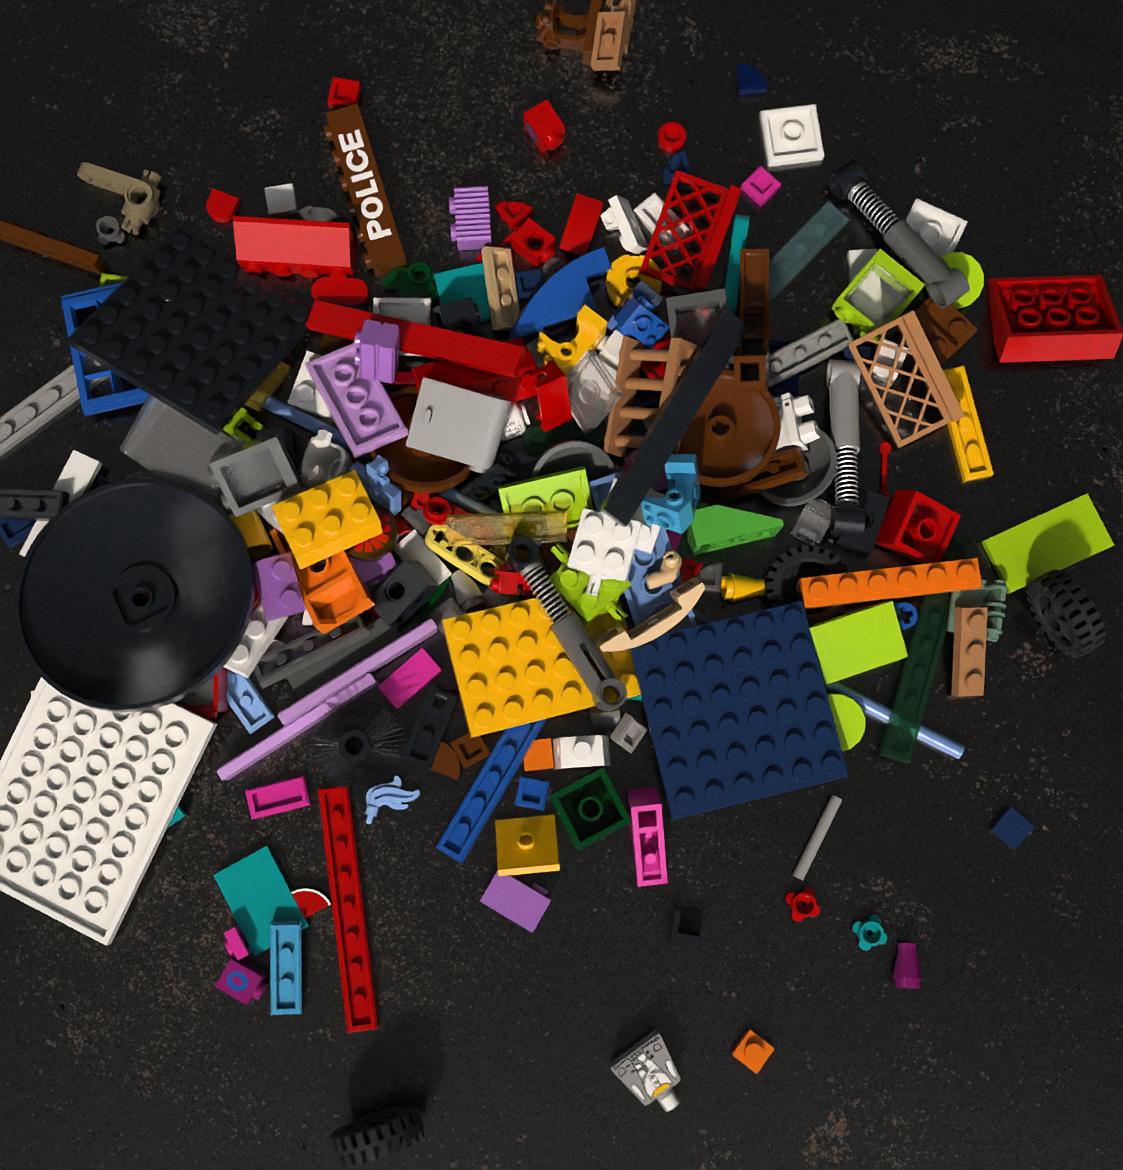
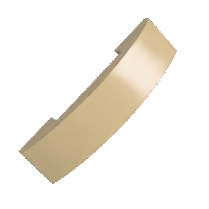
[593,577,705,652]

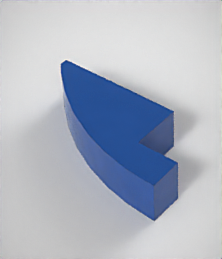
[509,247,611,339]

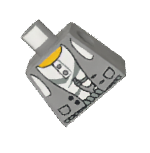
[610,1029,681,1112]

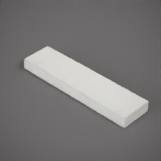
[19,450,102,557]

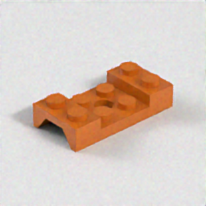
[270,529,375,634]

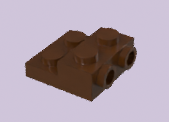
[895,297,978,366]

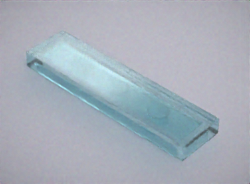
[770,201,849,300]

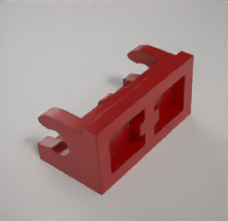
[530,360,572,432]

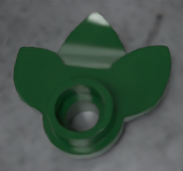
[382,261,437,308]

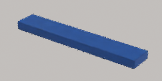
[436,719,547,863]

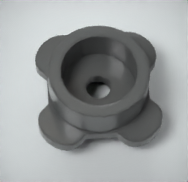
[96,216,126,245]

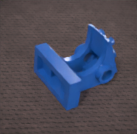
[607,279,670,349]

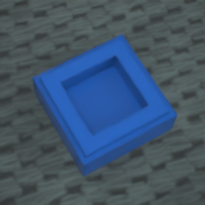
[515,775,550,811]

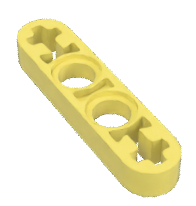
[425,524,522,600]

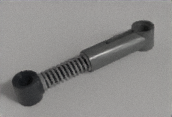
[827,160,970,309]
[505,536,627,711]

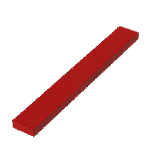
[305,300,526,378]
[318,785,379,1033]

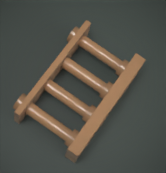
[603,336,697,458]

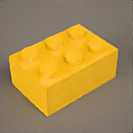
[271,470,383,570]

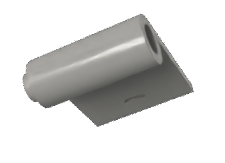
[406,377,511,473]

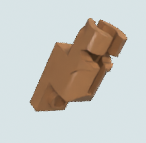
[591,0,636,71]

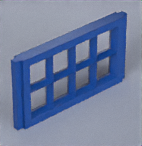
[61,282,154,416]

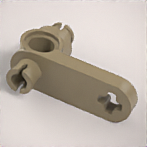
[77,162,161,235]

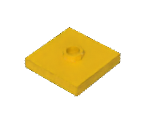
[495,814,560,876]

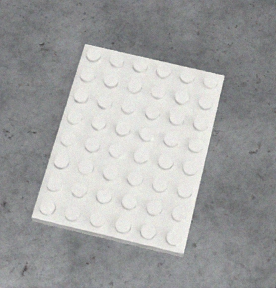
[0,677,217,946]

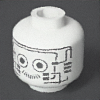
[501,401,530,441]

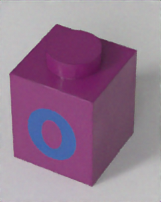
[215,957,269,1005]

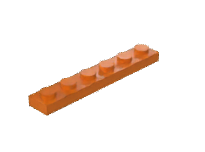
[799,558,982,609]

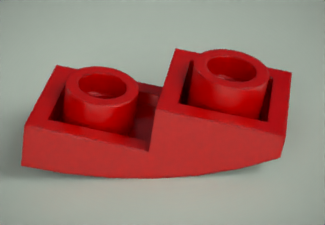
[559,193,604,256]

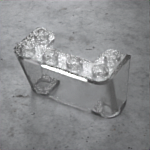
[119,394,257,509]

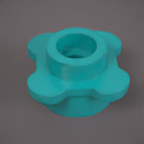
[852,915,887,951]

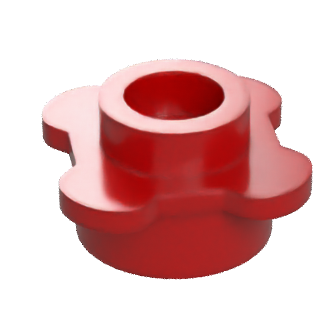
[786,887,820,922]

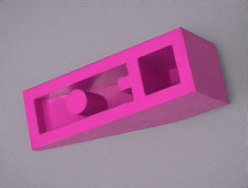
[627,787,668,887]

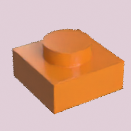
[731,1028,775,1074]

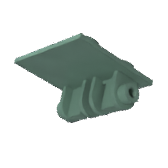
[947,579,1008,642]

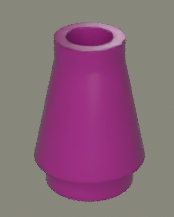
[892,943,923,988]

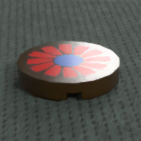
[345,503,399,562]

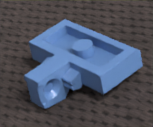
[349,455,401,516]

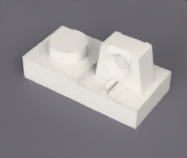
[600,195,648,255]

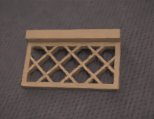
[847,310,965,448]

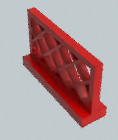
[639,170,741,294]

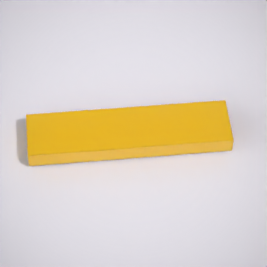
[943,365,994,482]

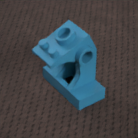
[641,454,702,534]

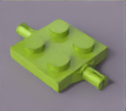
[548,542,632,625]

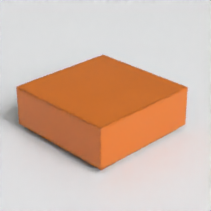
[523,738,554,772]

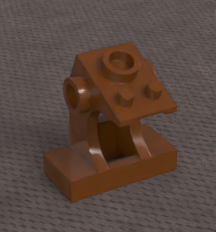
[534,0,602,65]

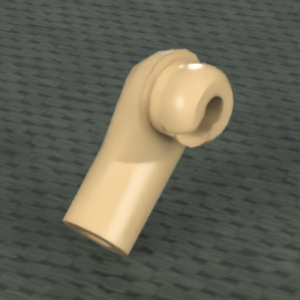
[645,550,682,589]

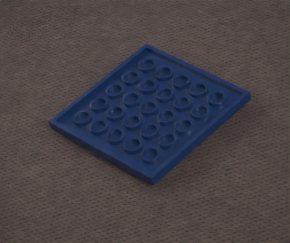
[629,601,849,820]

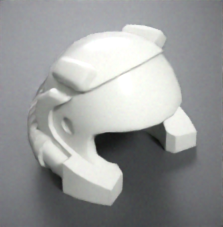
[299,430,353,488]

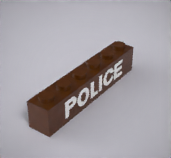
[323,103,408,277]

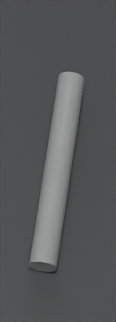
[792,795,842,881]

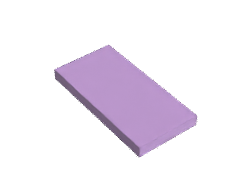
[305,343,408,458]

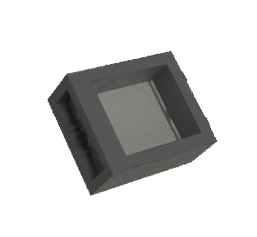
[666,288,734,370]
[207,430,302,517]

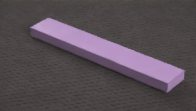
[277,619,438,726]
[216,673,379,780]

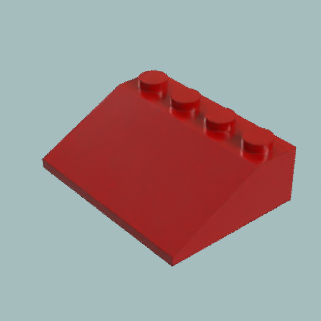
[988,275,1123,363]

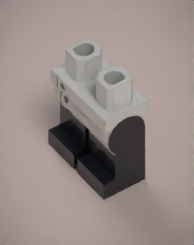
[773,393,820,453]

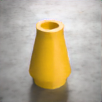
[720,573,766,602]

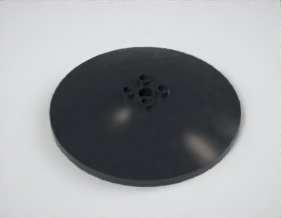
[14,478,255,713]

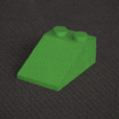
[685,503,784,556]

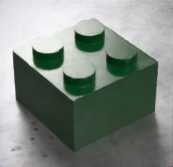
[547,767,632,850]

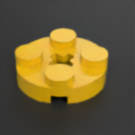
[605,254,662,307]

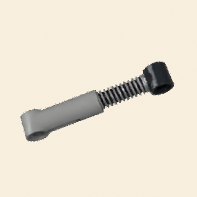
[826,359,865,536]

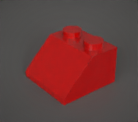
[876,490,961,564]

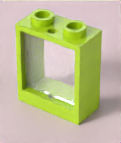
[831,249,925,341]

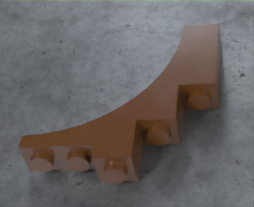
[734,248,771,392]

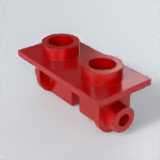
[489,564,550,597]

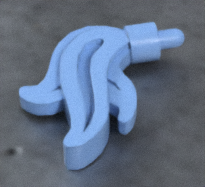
[365,776,420,824]

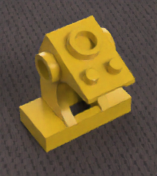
[536,305,608,376]

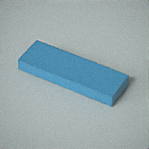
[270,920,303,1015]

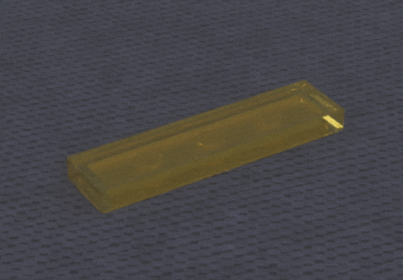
[447,511,567,546]

